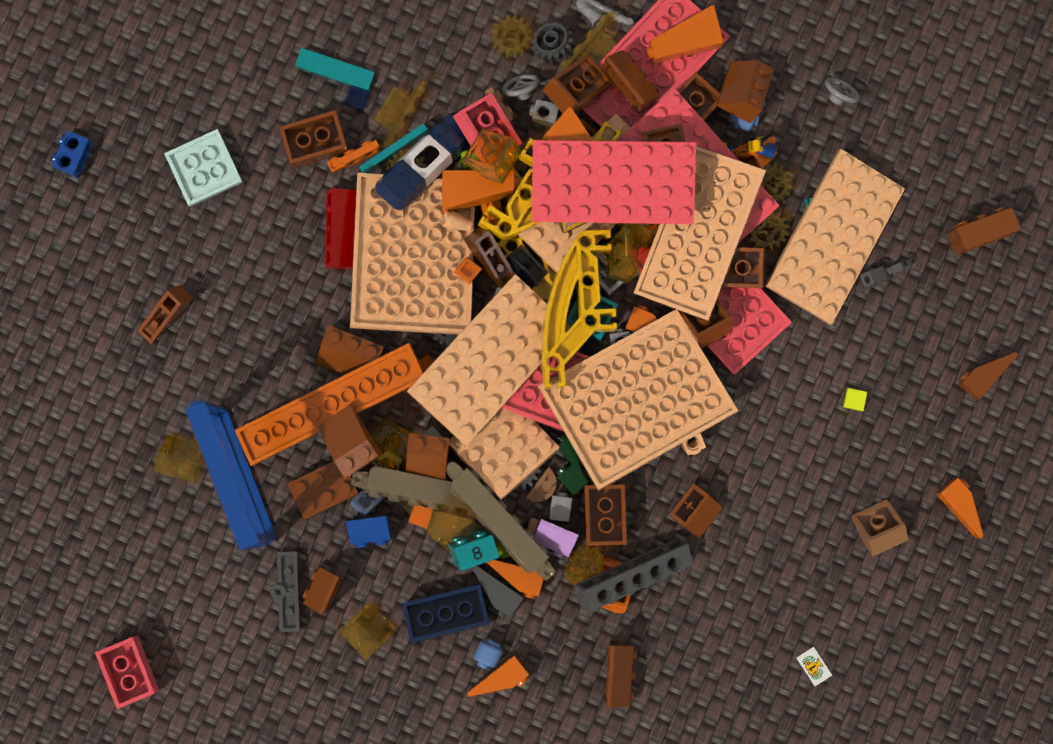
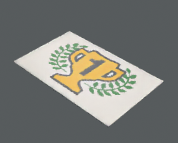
[797,647,832,686]

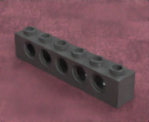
[574,538,693,612]

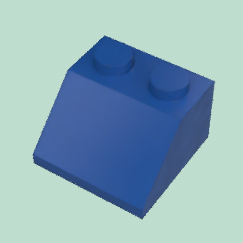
[346,516,392,548]

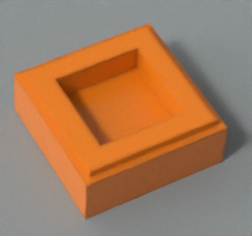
[454,257,482,285]
[408,505,434,529]

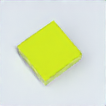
[843,388,867,412]

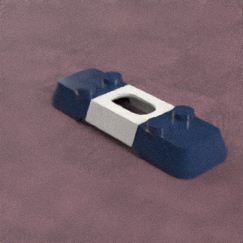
[375,115,470,210]

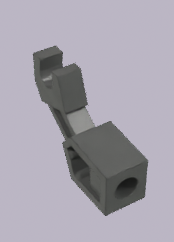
[860,259,913,288]

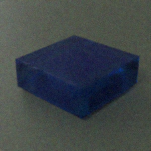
[344,86,369,112]

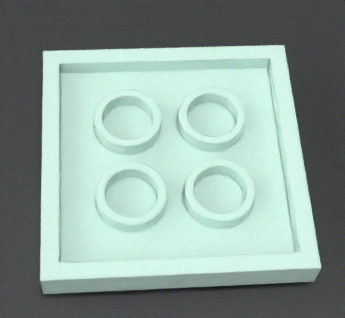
[164,129,243,207]

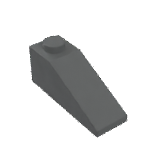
[472,565,524,619]

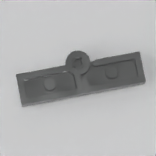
[270,551,301,632]

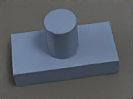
[350,489,385,517]

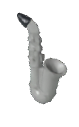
[576,0,641,28]

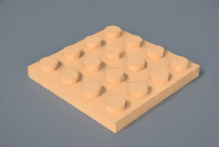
[449,408,560,500]

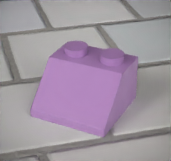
[533,519,579,559]

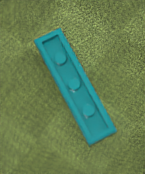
[295,48,375,92]
[359,124,428,173]

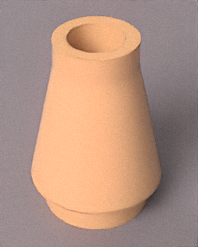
[442,210,473,232]

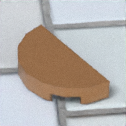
[526,467,557,502]

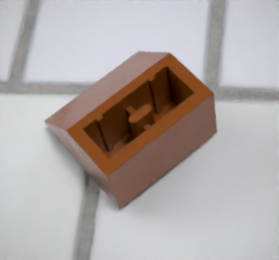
[667,483,723,539]

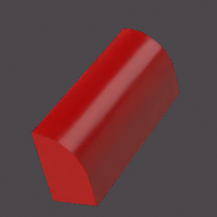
[325,188,356,270]

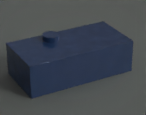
[402,584,490,644]

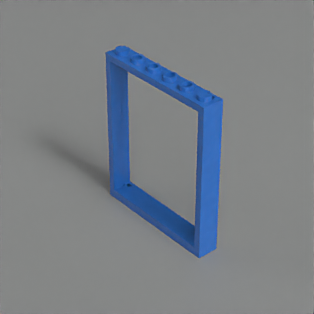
[185,400,278,550]

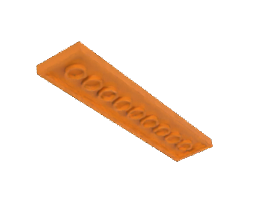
[235,343,424,466]

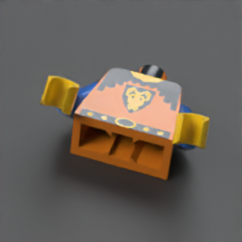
[724,134,777,169]

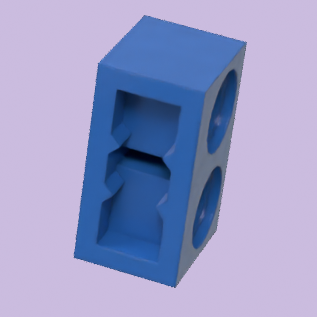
[52,130,93,178]

